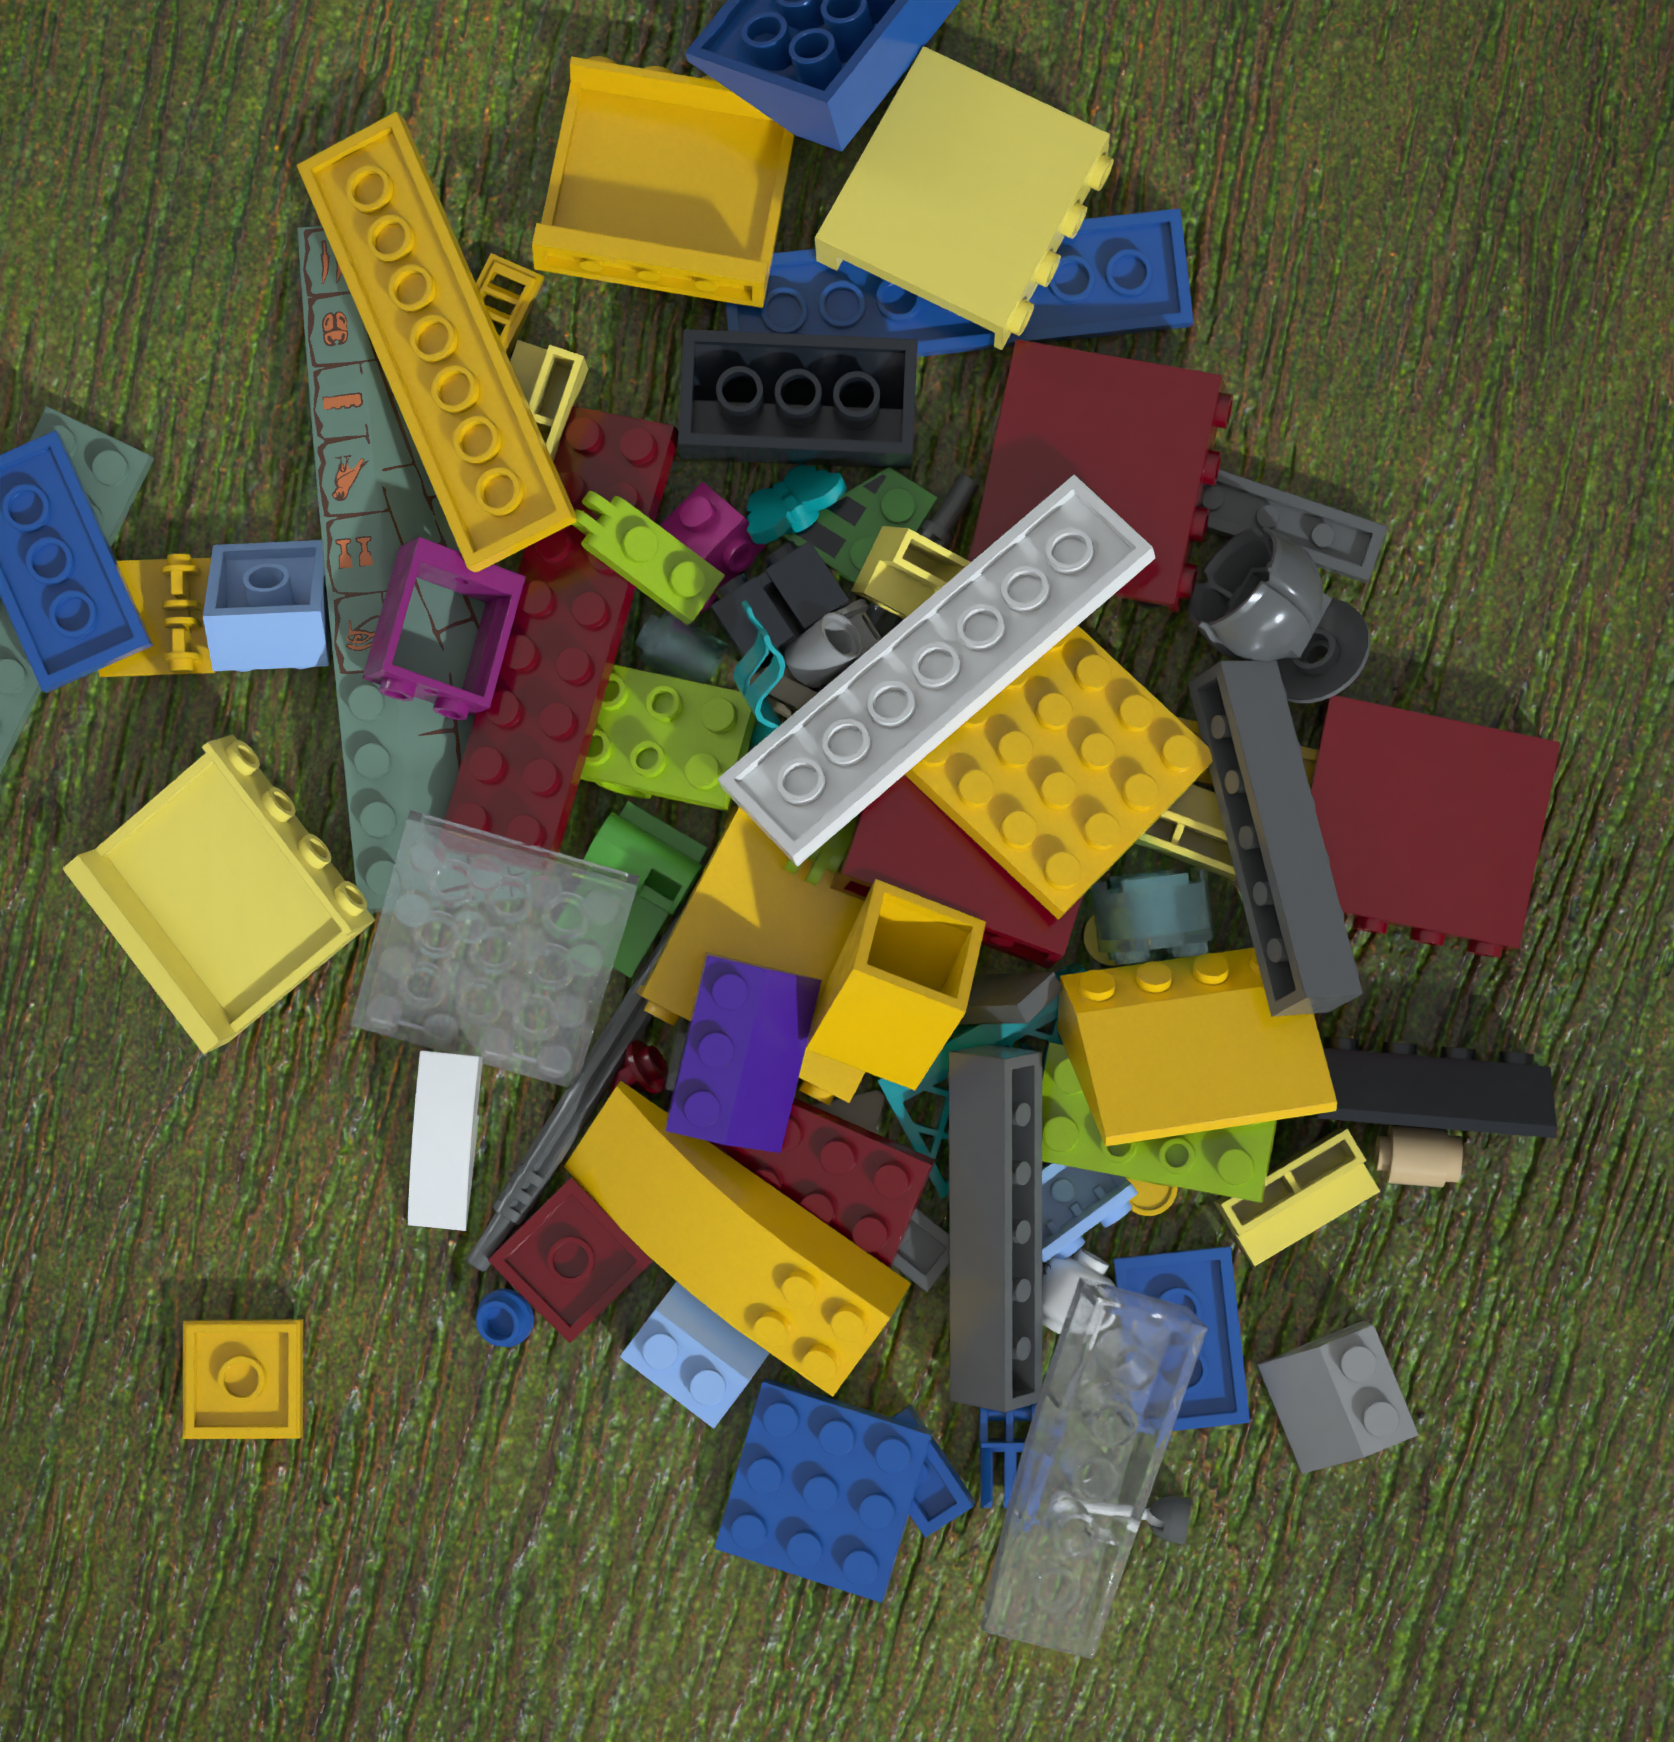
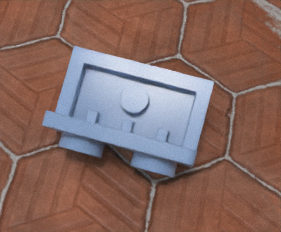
[1042,1163,1138,1263]

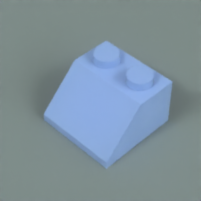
[203,540,332,672]
[620,1281,769,1428]

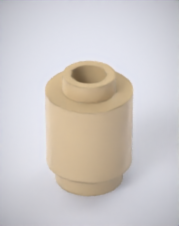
[1374,1125,1463,1187]

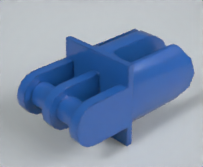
[979,1402,1040,1508]

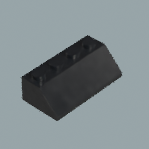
[678,329,918,469]
[1303,1037,1557,1138]

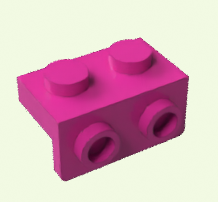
[660,482,765,625]

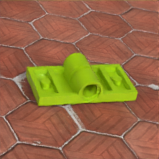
[580,665,756,812]
[1042,1043,1277,1203]

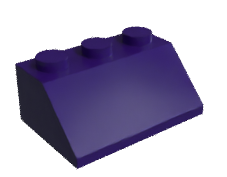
[665,952,822,1153]

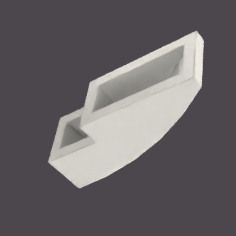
[408,1051,483,1231]

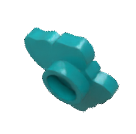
[747,465,847,544]

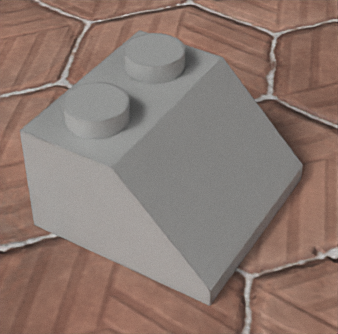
[1257,1320,1419,1474]

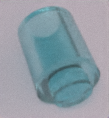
[635,611,729,685]

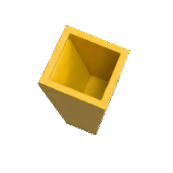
[805,879,986,1090]

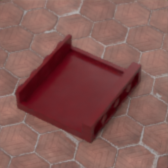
[969,339,1233,613]
[1310,695,1560,959]
[830,775,1083,969]

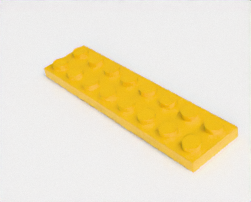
[297,111,577,572]

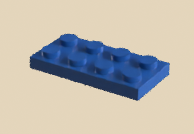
[0,430,154,693]

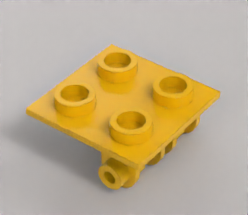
[99,554,215,677]

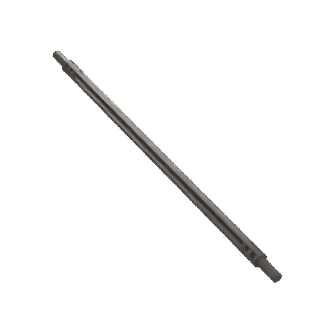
[466,473,980,1272]

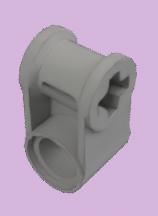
[785,599,882,688]

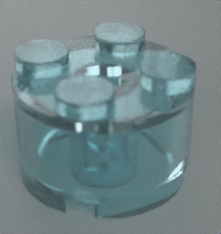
[1091,867,1215,964]

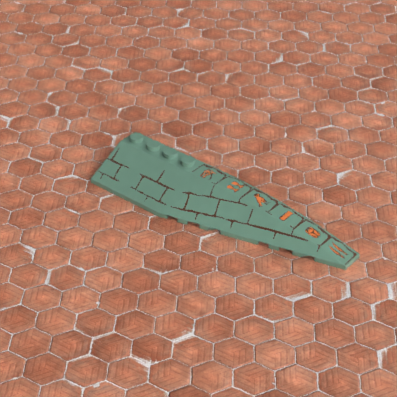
[297,225,540,913]

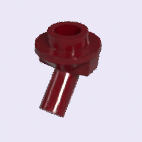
[609,1040,668,1097]

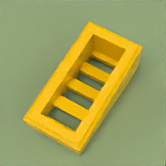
[476,253,544,359]

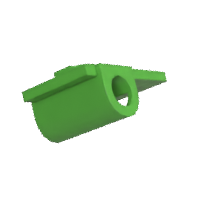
[551,801,708,978]

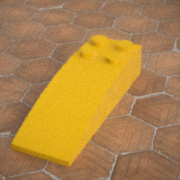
[564,1081,911,1397]

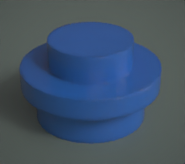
[476,1288,534,1347]

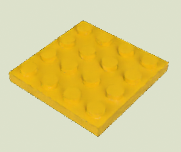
[904,625,1213,920]

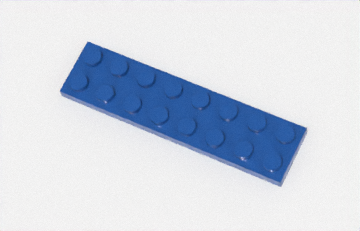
[725,209,1194,357]

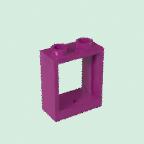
[362,537,526,720]

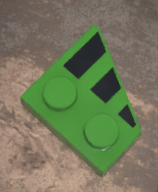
[782,467,938,584]

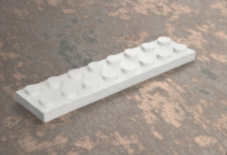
[717,475,1155,866]

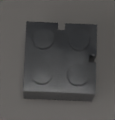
[711,541,849,673]

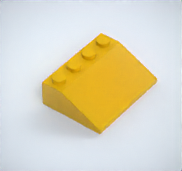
[1057,947,1337,1146]

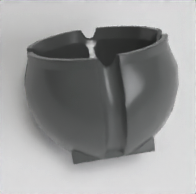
[1188,526,1332,661]

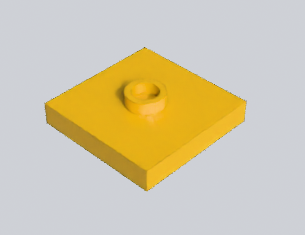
[183,1319,303,1439]

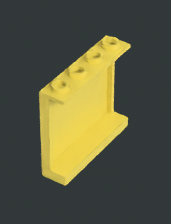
[815,46,1114,350]
[62,734,375,1054]

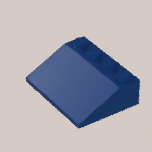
[685,0,961,152]

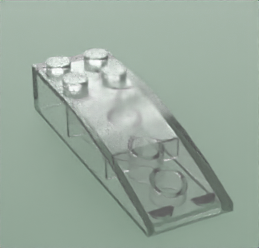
[981,1277,1208,1659]

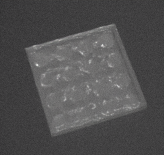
[350,810,640,1089]

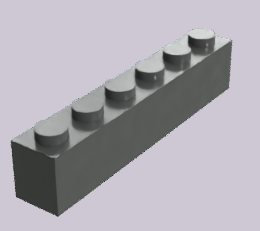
[1188,660,1363,1017]
[948,1045,1042,1412]

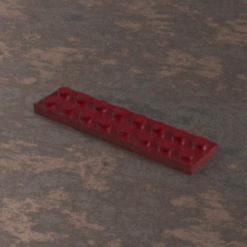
[438,406,679,874]

